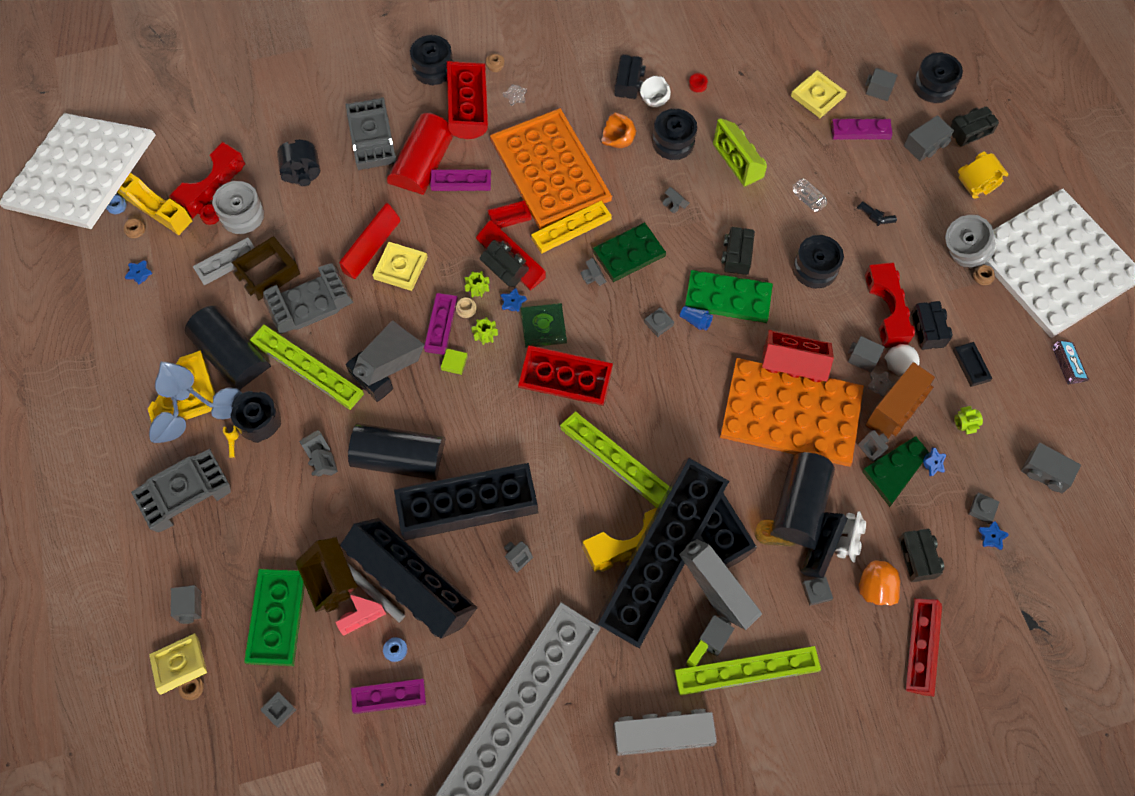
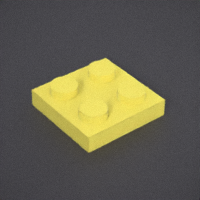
[791,70,846,118]
[373,242,428,291]
[149,633,207,695]

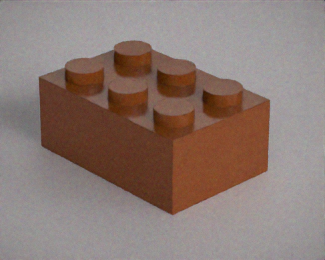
[866,362,936,439]

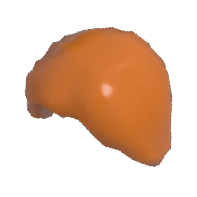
[601,112,636,148]
[858,560,900,606]

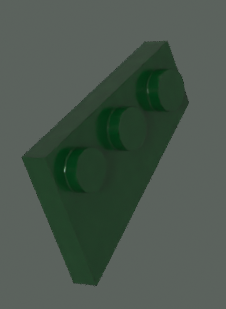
[862,436,930,507]

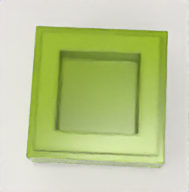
[441,349,468,375]
[686,640,708,667]

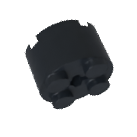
[277,139,320,187]
[230,391,281,443]

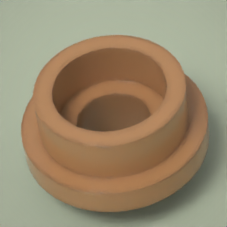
[486,54,505,72]
[124,219,145,238]
[973,265,995,285]
[178,677,204,700]

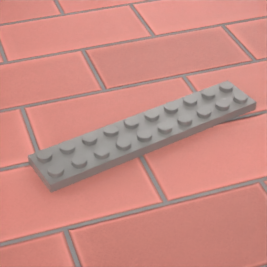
[436,603,601,796]

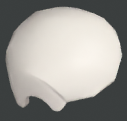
[640,76,671,108]
[885,344,920,376]

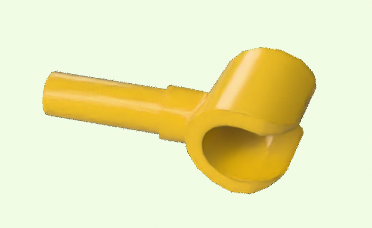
[223,425,239,458]

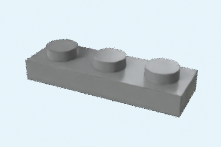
[193,238,255,285]

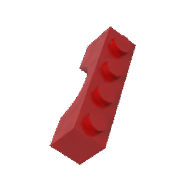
[169,142,246,219]
[865,263,915,348]

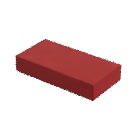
[487,200,532,228]

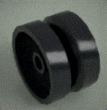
[410,35,453,85]
[913,52,963,103]
[652,109,697,160]
[793,235,844,289]

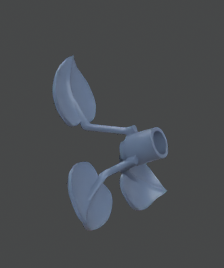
[149,361,243,443]

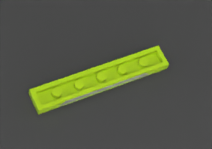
[250,325,364,410]
[560,411,669,508]
[674,646,821,696]

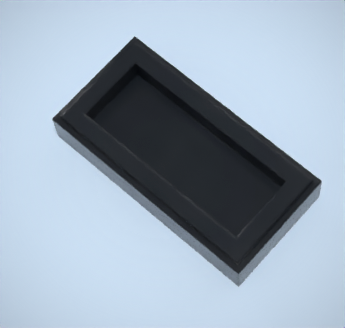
[953,342,993,387]

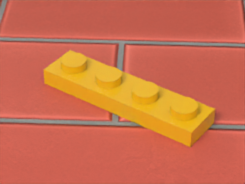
[531,201,612,254]

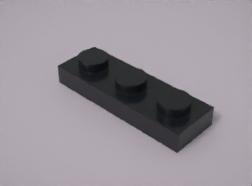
[800,512,848,578]

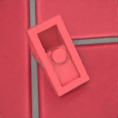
[336,595,386,636]

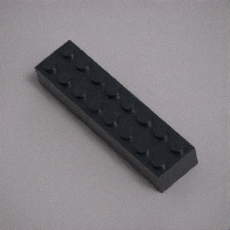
[595,458,730,649]

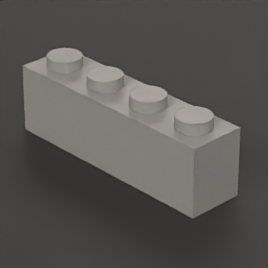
[614,709,717,756]

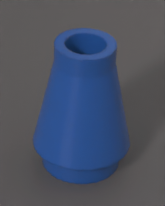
[680,306,713,330]

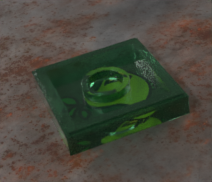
[520,303,567,348]

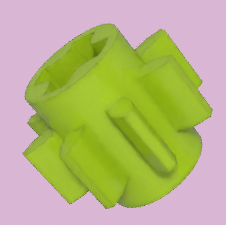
[464,271,490,297]
[472,317,498,345]
[954,406,983,435]

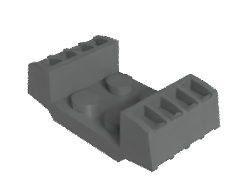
[346,97,396,170]
[263,263,354,334]
[131,449,231,533]

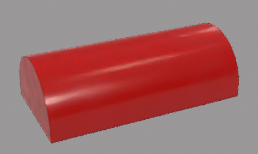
[447,61,488,139]
[387,113,454,195]
[518,345,613,406]

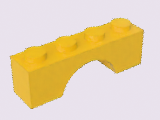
[117,173,192,235]
[582,508,657,572]

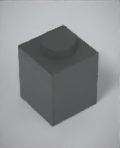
[865,68,898,101]
[848,336,885,373]
[171,585,202,624]
[697,615,735,657]

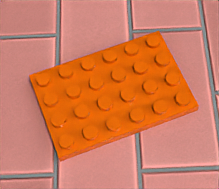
[490,108,612,230]
[720,358,864,467]

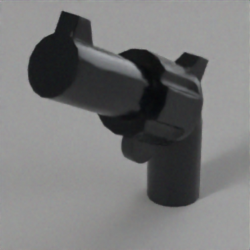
[856,201,897,226]

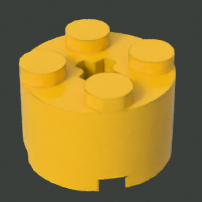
[958,151,1008,199]

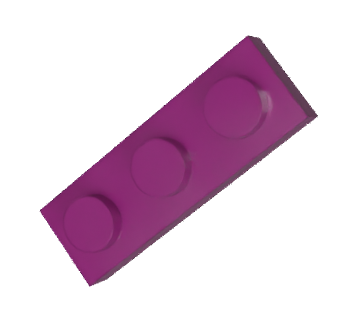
[831,119,893,139]
[431,170,491,191]
[424,293,458,355]
[351,679,427,714]

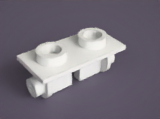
[835,512,866,563]

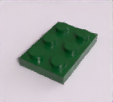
[593,222,666,283]

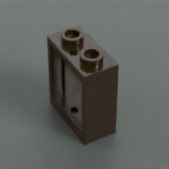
[232,236,300,301]
[295,537,357,612]

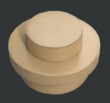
[456,298,477,318]

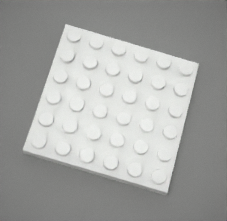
[0,113,156,229]
[984,189,1135,338]

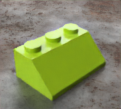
[713,119,767,187]

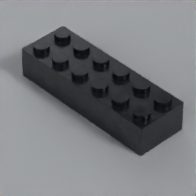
[394,463,538,541]
[340,518,478,639]

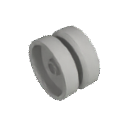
[212,181,264,234]
[945,215,996,268]

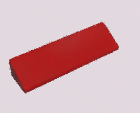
[339,203,401,279]
[476,220,546,290]
[906,598,942,697]

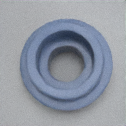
[106,195,127,214]
[383,637,407,662]

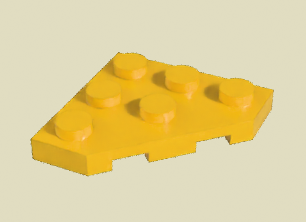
[148,350,215,423]

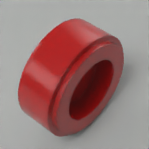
[688,73,708,93]
[199,204,219,225]

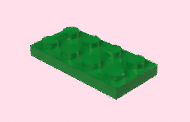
[685,270,773,323]
[244,569,305,666]

